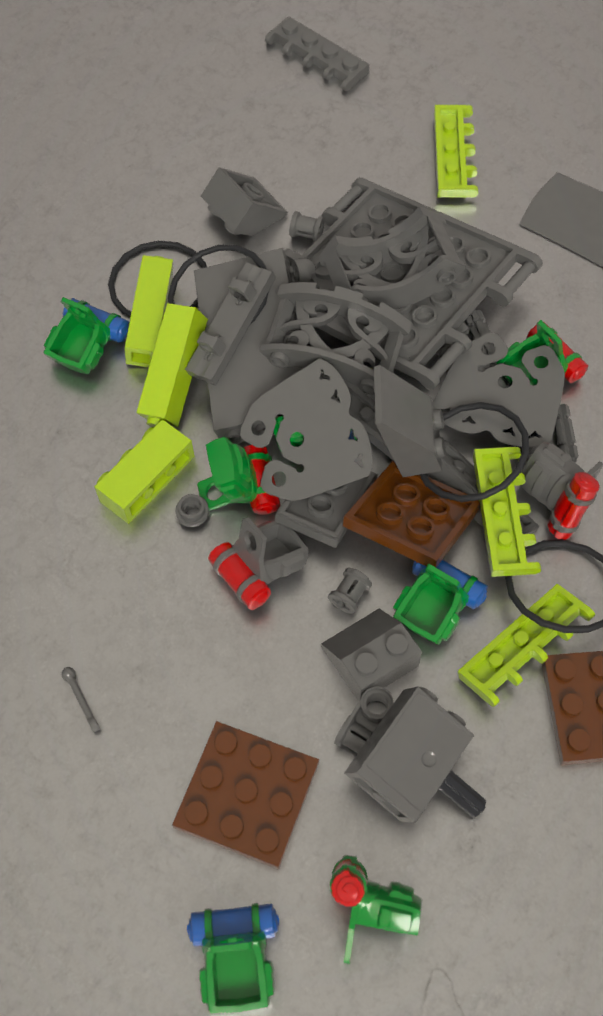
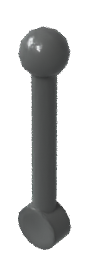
[61,667,100,732]

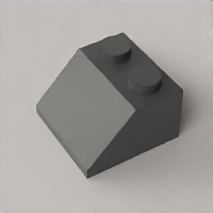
[201,167,288,236]
[321,608,422,701]

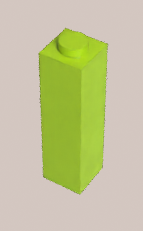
[125,255,173,367]
[136,303,208,427]

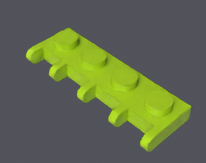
[434,105,478,198]
[473,447,541,577]
[458,583,595,707]

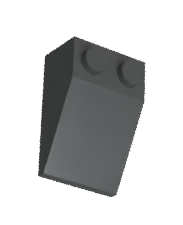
[374,365,446,477]

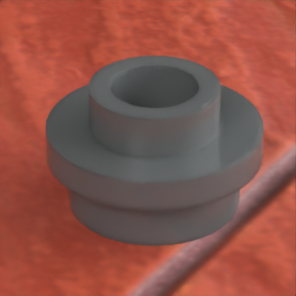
[175,494,209,527]

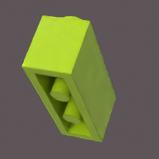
[94,419,195,524]

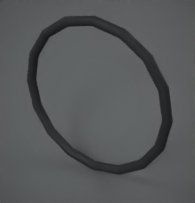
[108,240,207,318]
[168,244,269,324]
[420,402,529,502]
[505,540,603,633]

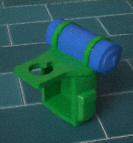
[43,297,130,375]
[393,560,488,645]
[187,903,279,1014]

